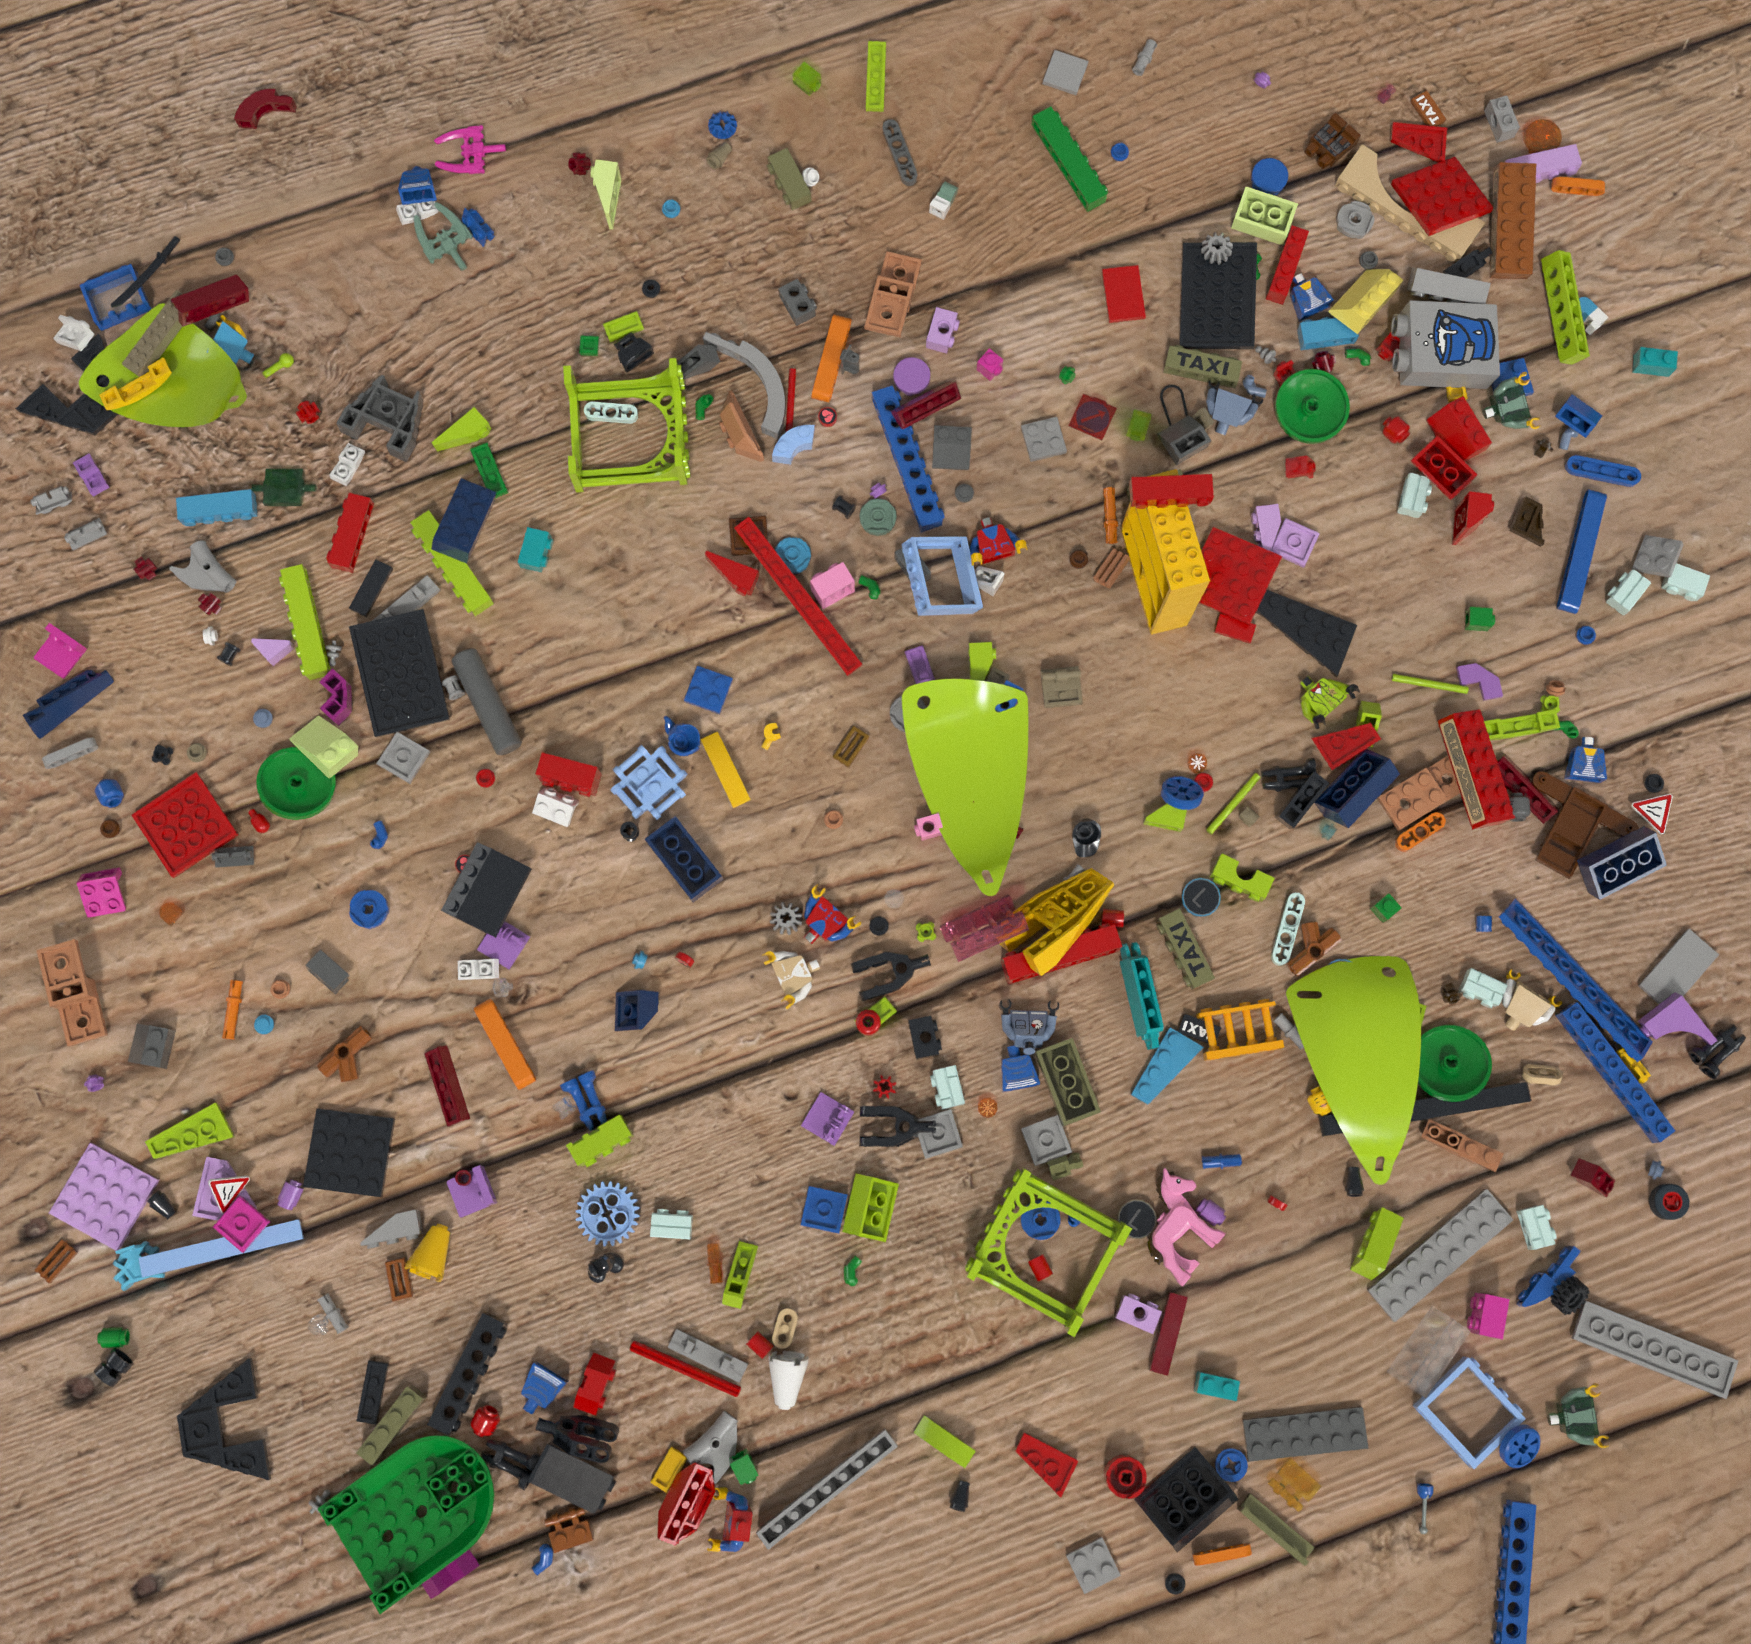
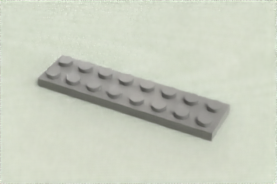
[1367,1189,1513,1322]
[1571,1301,1738,1399]

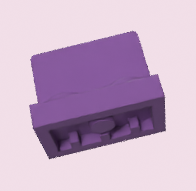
[447,1165,497,1218]

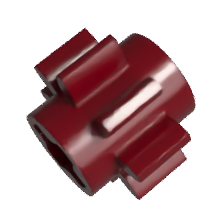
[568,152,591,176]
[1312,351,1336,373]
[133,556,158,581]
[198,592,222,616]

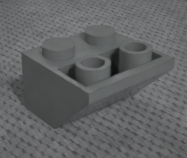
[1157,415,1211,466]

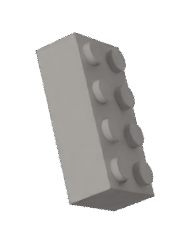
[1407,268,1491,304]

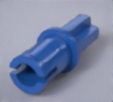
[1202,1154,1242,1169]

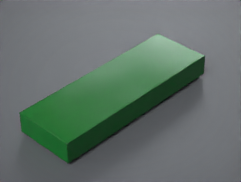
[470,442,508,498]

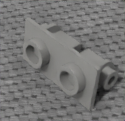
[30,486,72,515]
[64,518,107,551]

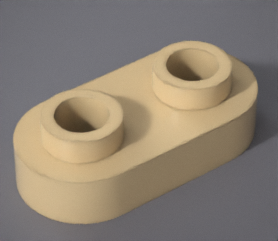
[1522,1064,1563,1085]
[772,1308,798,1349]

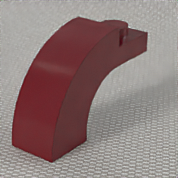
[234,89,297,129]

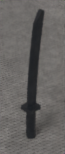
[111,236,180,308]

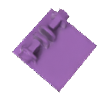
[477,922,530,970]
[801,1092,854,1146]

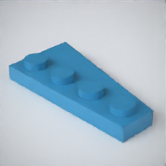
[1131,1027,1204,1105]

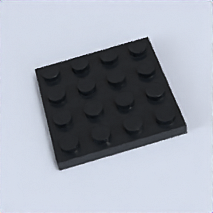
[303,1108,395,1197]

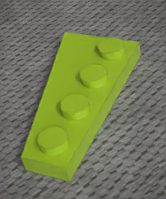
[145,1102,235,1159]

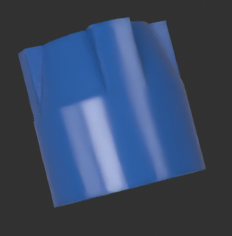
[1476,916,1492,932]

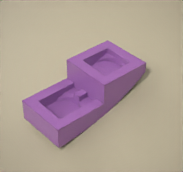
[73,454,110,497]

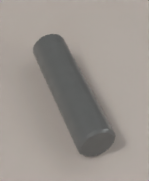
[451,648,522,755]

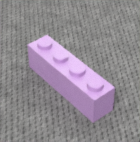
[1505,144,1582,183]

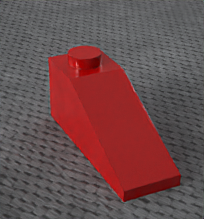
[705,551,759,596]

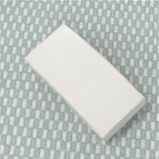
[396,201,438,225]
[329,443,365,486]
[458,959,499,980]

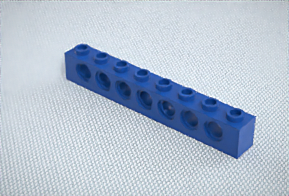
[872,385,945,533]
[1555,1002,1676,1143]
[1493,1499,1536,1644]

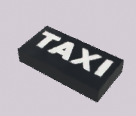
[1178,1014,1221,1044]

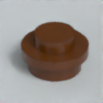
[1069,550,1088,569]
[100,819,120,838]

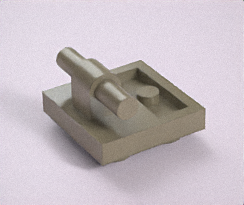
[1040,666,1083,708]

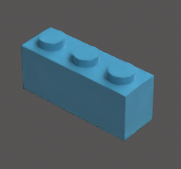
[1297,317,1359,351]

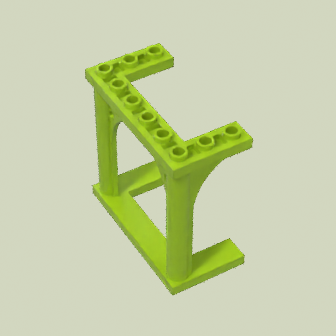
[563,358,690,492]
[965,1167,1132,1337]

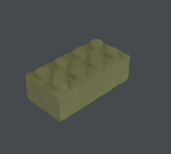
[1034,1038,1101,1127]

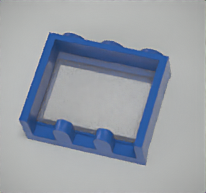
[80,264,152,331]

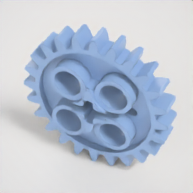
[575,1181,640,1246]

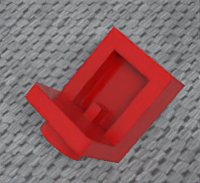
[1375,332,1400,362]
[1273,360,1296,386]
[1286,455,1316,479]

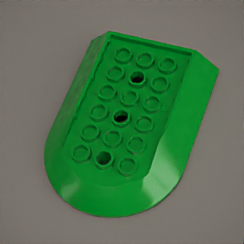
[318,1436,495,1614]

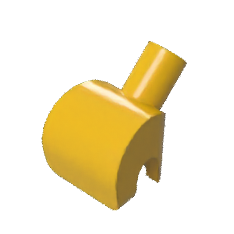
[761,723,781,751]

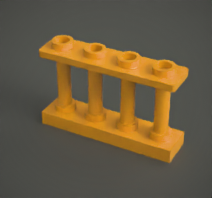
[1196,999,1284,1061]

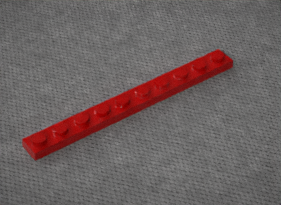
[734,517,863,676]

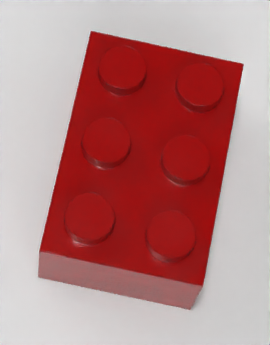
[535,752,602,797]

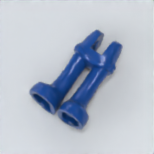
[560,1070,607,1131]

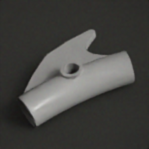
[169,541,236,593]
[683,1411,738,1484]

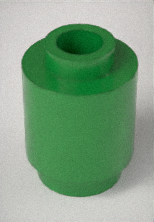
[97,1327,130,1348]

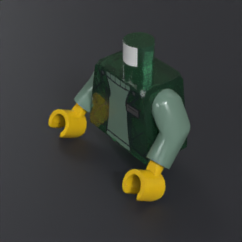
[1482,372,1541,429]
[1547,1383,1609,1448]

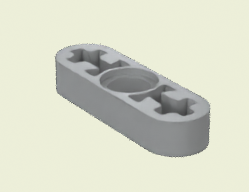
[42,738,98,769]

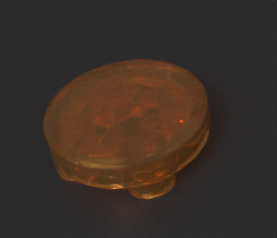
[1524,119,1562,154]

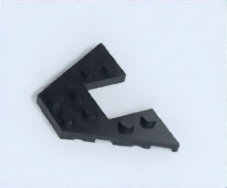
[15,334,118,435]
[177,1358,271,1480]

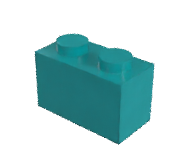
[1632,347,1678,377]
[518,527,553,573]
[1194,1371,1240,1401]

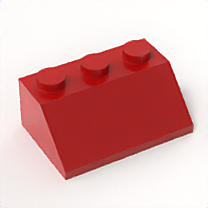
[1426,396,1492,462]
[1411,436,1478,500]
[1452,491,1494,545]

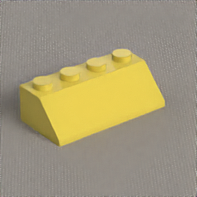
[1328,269,1403,334]

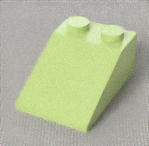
[591,160,622,230]
[289,716,358,779]

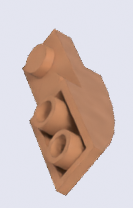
[1421,1119,1504,1173]

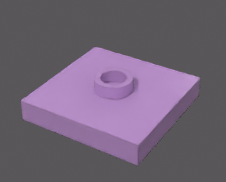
[1271,518,1320,568]

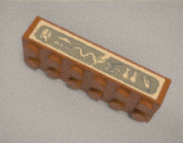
[1490,162,1537,279]

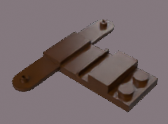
[1532,772,1639,879]

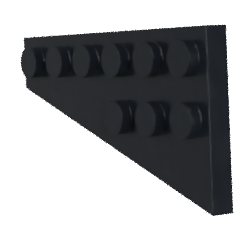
[1256,590,1357,678]

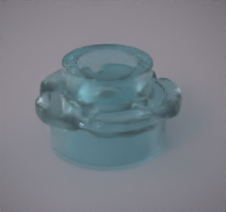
[1320,824,1338,841]

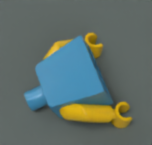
[207,315,254,365]

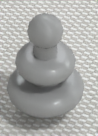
[1255,346,1277,364]
[326,640,342,666]
[309,1490,331,1514]

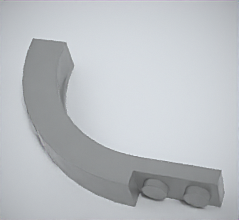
[703,332,786,440]

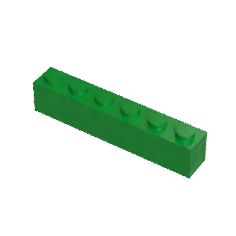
[1031,106,1108,212]

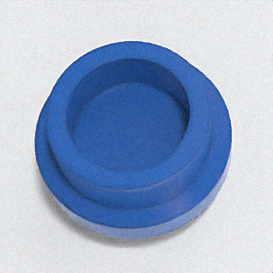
[1111,143,1129,161]
[1576,626,1596,645]

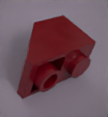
[1570,1158,1615,1198]

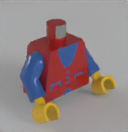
[970,517,1028,566]
[804,884,861,944]
[707,1487,753,1552]

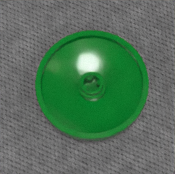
[1275,369,1350,444]
[256,747,336,820]
[1418,1025,1492,1102]

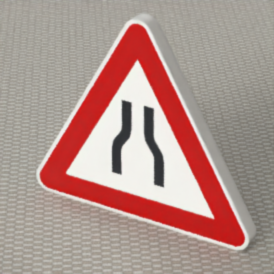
[1631,794,1673,834]
[208,1176,250,1214]

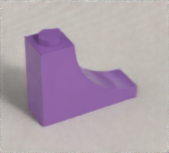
[1638,992,1717,1045]

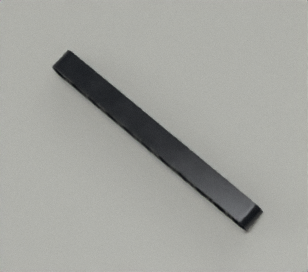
[1318,1082,1532,1137]

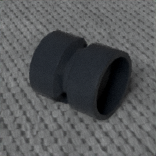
[94,1348,134,1387]

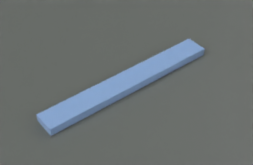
[139,1219,304,1278]

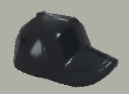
[1072,818,1101,857]

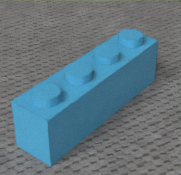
[176,489,258,526]

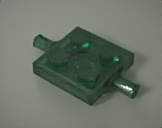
[251,469,317,506]

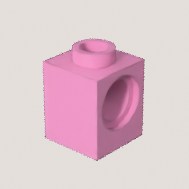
[914,813,943,841]

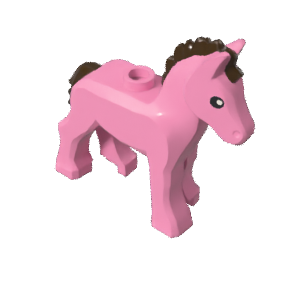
[1147,1168,1226,1286]

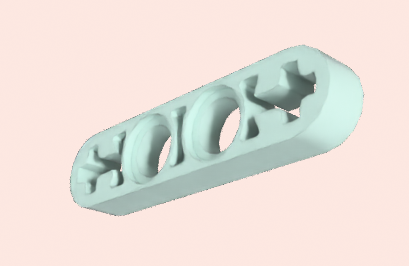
[1271,892,1305,966]

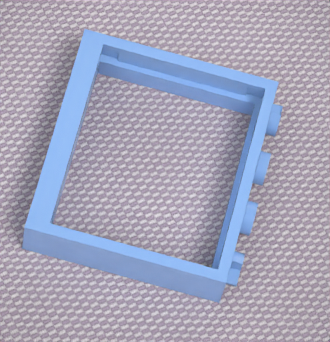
[902,537,983,616]
[1413,1356,1526,1469]

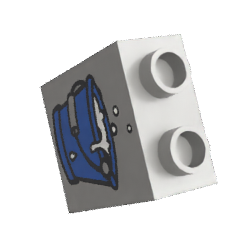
[1391,301,1500,389]

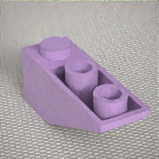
[1251,504,1281,551]

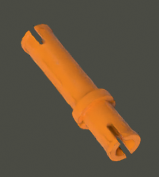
[1103,487,1118,544]
[222,980,243,1040]

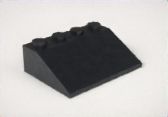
[441,842,532,938]
[1134,1447,1239,1553]

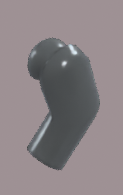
[204,313,221,331]

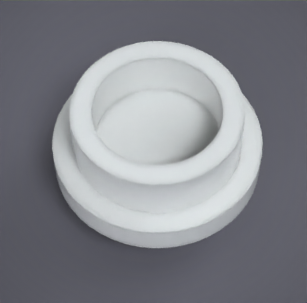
[802,168,819,187]
[203,626,218,645]

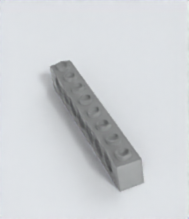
[756,1428,898,1550]

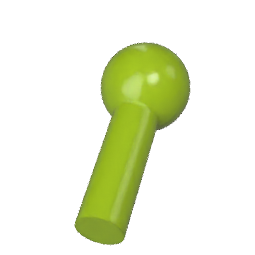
[262,353,294,378]

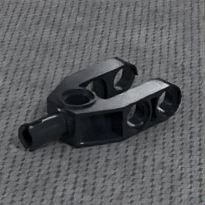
[851,952,931,1001]
[859,1106,936,1147]
[536,1415,619,1463]

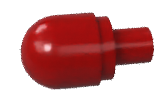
[248,809,270,833]

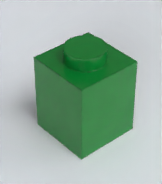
[1465,607,1495,632]
[1370,894,1402,923]
[729,1448,759,1485]

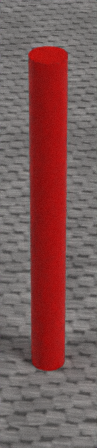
[785,368,796,433]

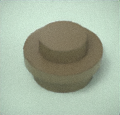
[187,743,207,762]

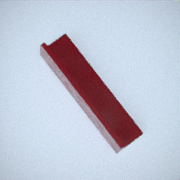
[171,275,249,327]

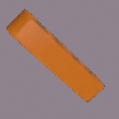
[811,314,852,403]
[473,998,537,1090]

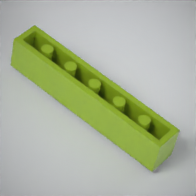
[410,510,494,616]
[279,564,331,680]

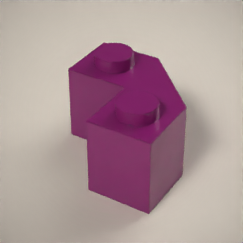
[319,668,352,726]
[422,1549,480,1599]

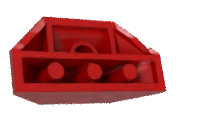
[657,1462,715,1546]

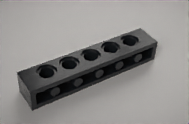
[427,1312,507,1436]

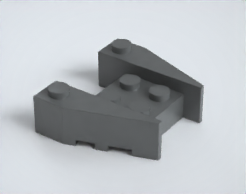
[336,375,424,462]

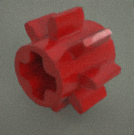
[296,400,321,424]
[873,1075,897,1099]

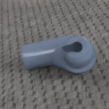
[1243,375,1267,398]
[1558,427,1579,450]

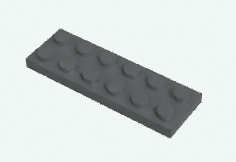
[1242,1407,1369,1462]

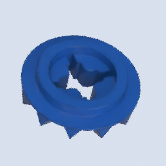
[708,111,737,139]
[1215,1448,1248,1482]

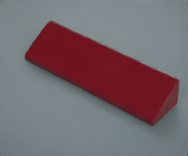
[891,381,961,429]
[1497,754,1559,824]
[424,1045,470,1127]
[1148,1292,1188,1376]

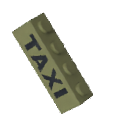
[1163,345,1242,388]
[1156,908,1215,990]
[356,1385,427,1465]

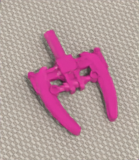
[434,125,506,174]

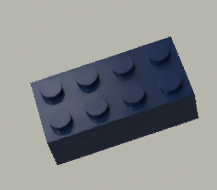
[431,478,496,564]
[1314,749,1400,828]
[645,816,724,903]
[1577,826,1667,900]

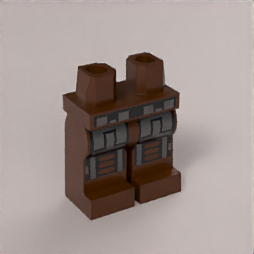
[1304,112,1361,169]

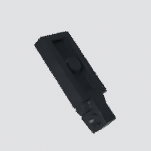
[1442,247,1493,278]

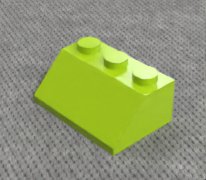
[842,1174,899,1242]

